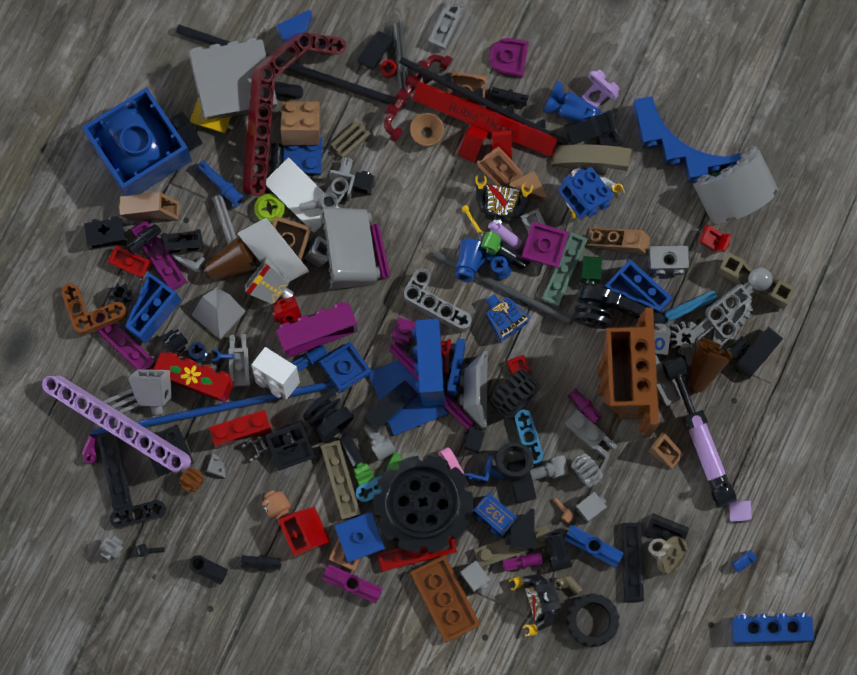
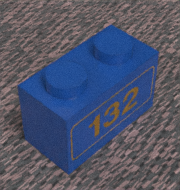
[473,492,518,538]

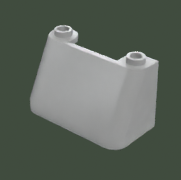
[320,207,380,289]

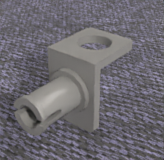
[329,157,355,202]

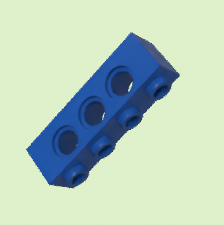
[731,613,814,644]

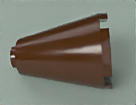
[203,236,259,281]
[686,338,732,394]

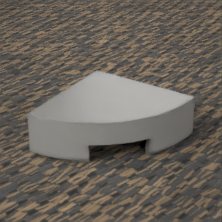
[206,453,226,478]

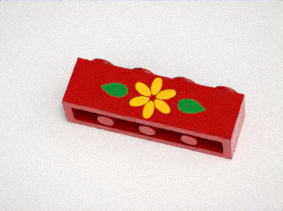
[153,352,235,404]

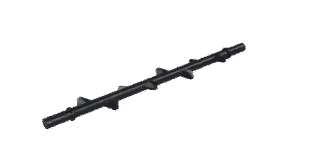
[399,57,569,145]

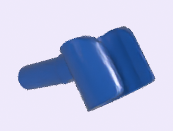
[211,350,235,363]

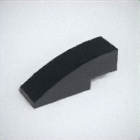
[364,380,418,433]

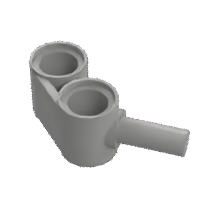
[300,178,348,211]

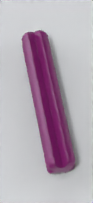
[370,224,390,279]

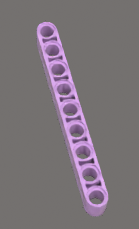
[42,376,191,471]

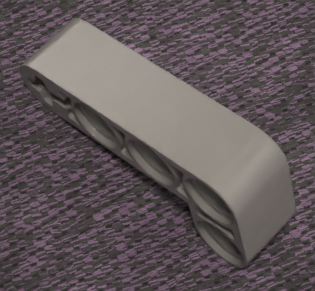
[404,268,472,333]

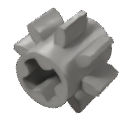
[100,536,124,561]

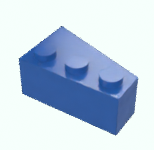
[604,260,673,313]
[125,272,182,344]

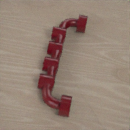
[384,55,453,143]

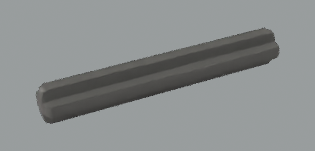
[393,22,408,90]

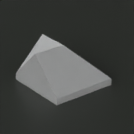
[192,287,246,340]

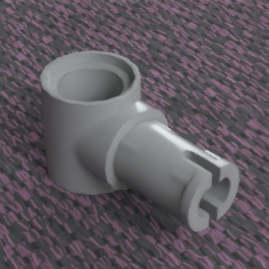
[363,424,396,461]
[530,455,570,481]

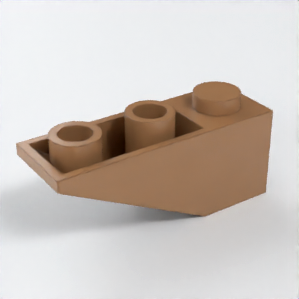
[587,227,651,255]

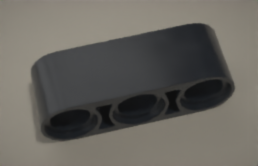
[734,326,784,380]

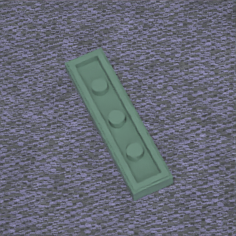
[541,232,588,308]

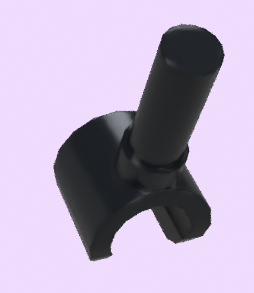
[136,544,165,557]

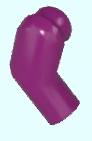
[82,434,98,464]

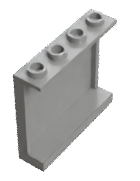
[187,38,278,121]

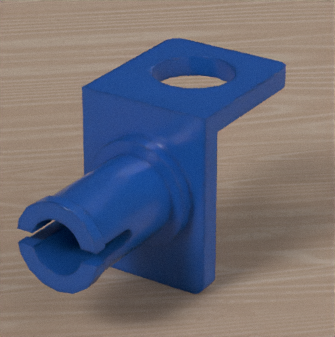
[464,455,509,483]

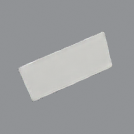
[266,158,339,232]
[238,218,309,282]

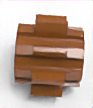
[179,468,204,493]

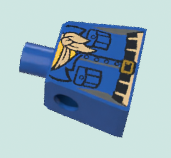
[486,294,530,343]

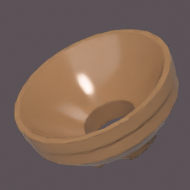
[410,113,444,147]

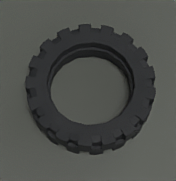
[566,593,620,647]

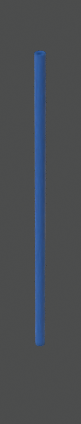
[91,381,335,436]

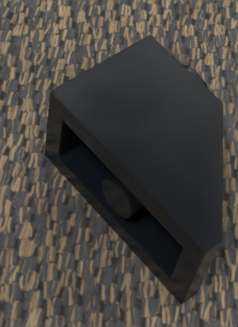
[505,509,535,551]

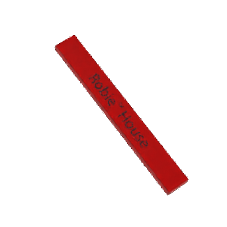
[412,81,558,156]

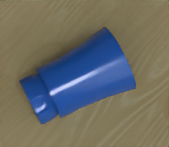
[455,238,486,283]

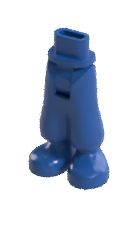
[543,81,603,121]

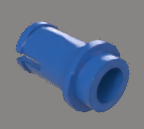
[731,550,757,573]

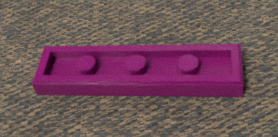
[131,220,187,291]
[90,314,156,370]

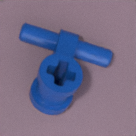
[477,242,511,280]

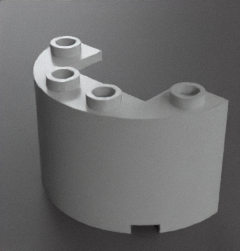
[693,146,778,224]

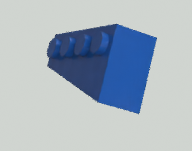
[412,318,446,406]

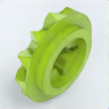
[254,194,285,223]

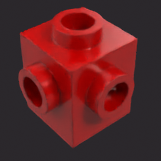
[272,296,302,325]

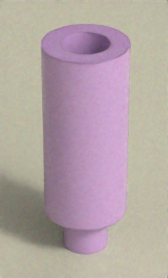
[488,221,522,250]

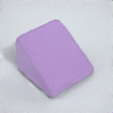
[729,501,752,522]

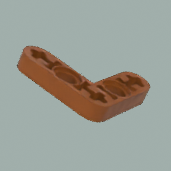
[62,283,128,335]

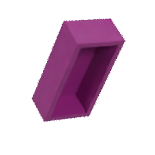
[276,302,358,359]

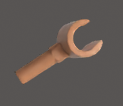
[553,498,574,524]

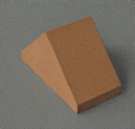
[509,171,546,203]
[648,432,684,470]

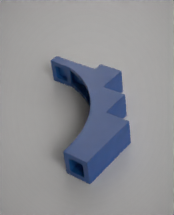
[632,96,743,183]

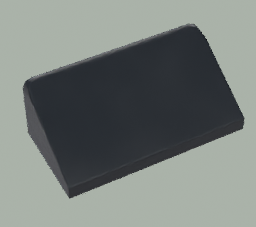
[645,513,689,541]

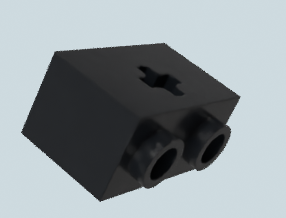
[84,216,127,250]

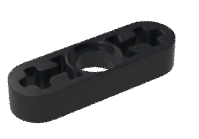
[110,500,166,529]

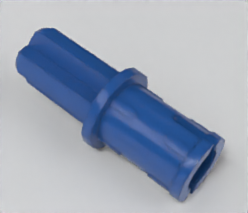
[292,344,328,372]

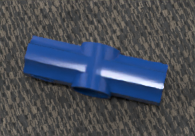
[564,525,624,568]

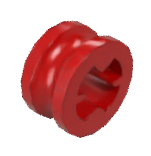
[380,60,397,78]

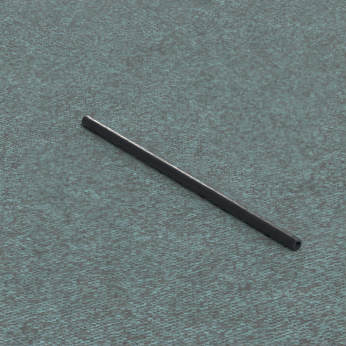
[176,24,406,110]

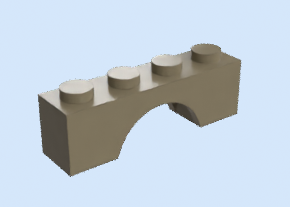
[716,252,796,310]

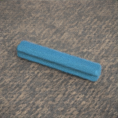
[664,291,718,322]

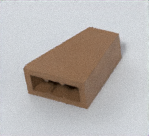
[119,192,179,220]

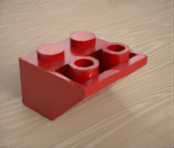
[278,507,331,558]

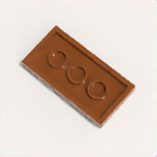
[410,555,481,644]

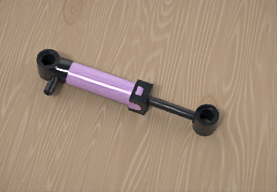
[662,356,737,508]

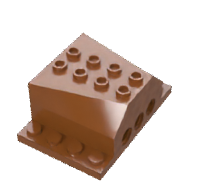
[597,308,659,438]

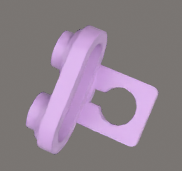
[582,70,620,107]

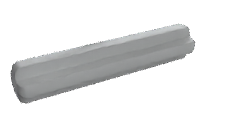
[213,195,236,244]

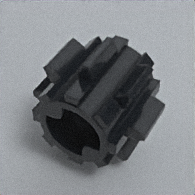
[108,282,133,305]
[163,329,188,353]

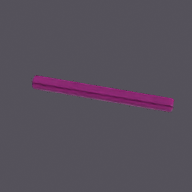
[389,343,474,430]

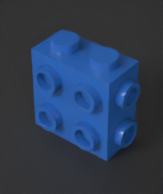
[558,167,614,220]

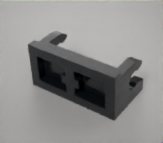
[160,229,204,255]

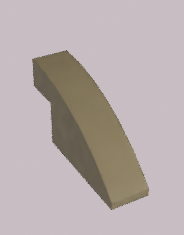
[551,144,631,175]

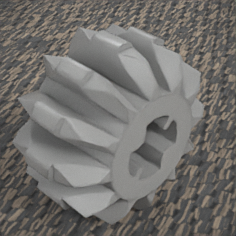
[571,454,603,487]

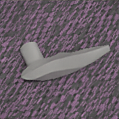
[170,254,206,272]

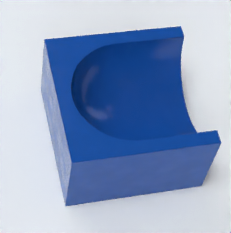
[82,87,192,196]

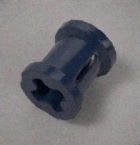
[188,342,207,363]

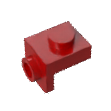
[698,225,732,253]

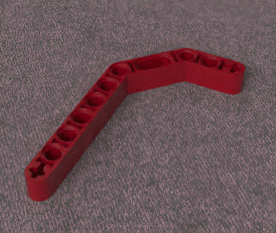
[242,32,346,196]

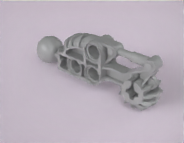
[670,267,773,366]

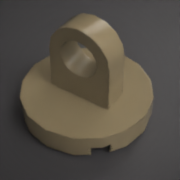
[648,536,687,575]

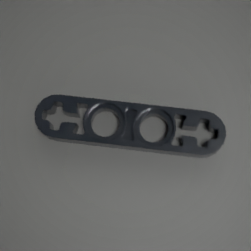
[606,293,666,326]

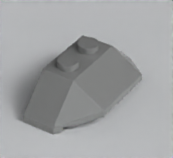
[459,351,488,431]

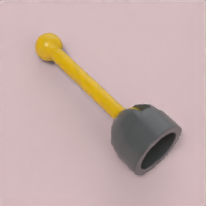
[462,205,486,242]

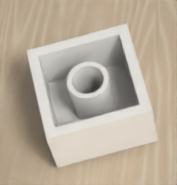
[252,347,300,400]

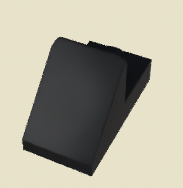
[169,111,203,152]

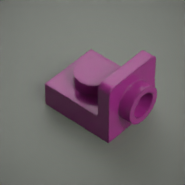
[391,317,416,346]

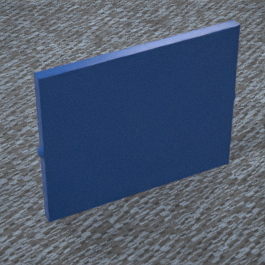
[369,354,447,436]

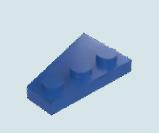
[445,338,466,399]

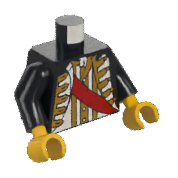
[475,175,534,225]
[509,574,561,636]

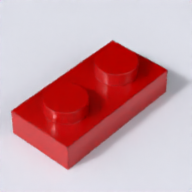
[108,245,151,279]

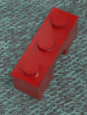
[209,409,272,449]

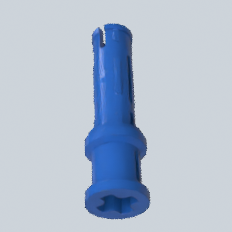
[196,160,246,208]

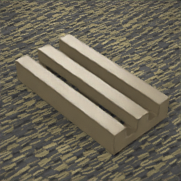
[331,120,371,158]

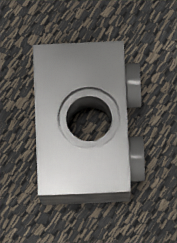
[648,246,689,276]

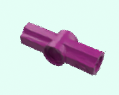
[322,564,383,604]

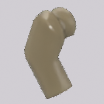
[554,576,582,596]

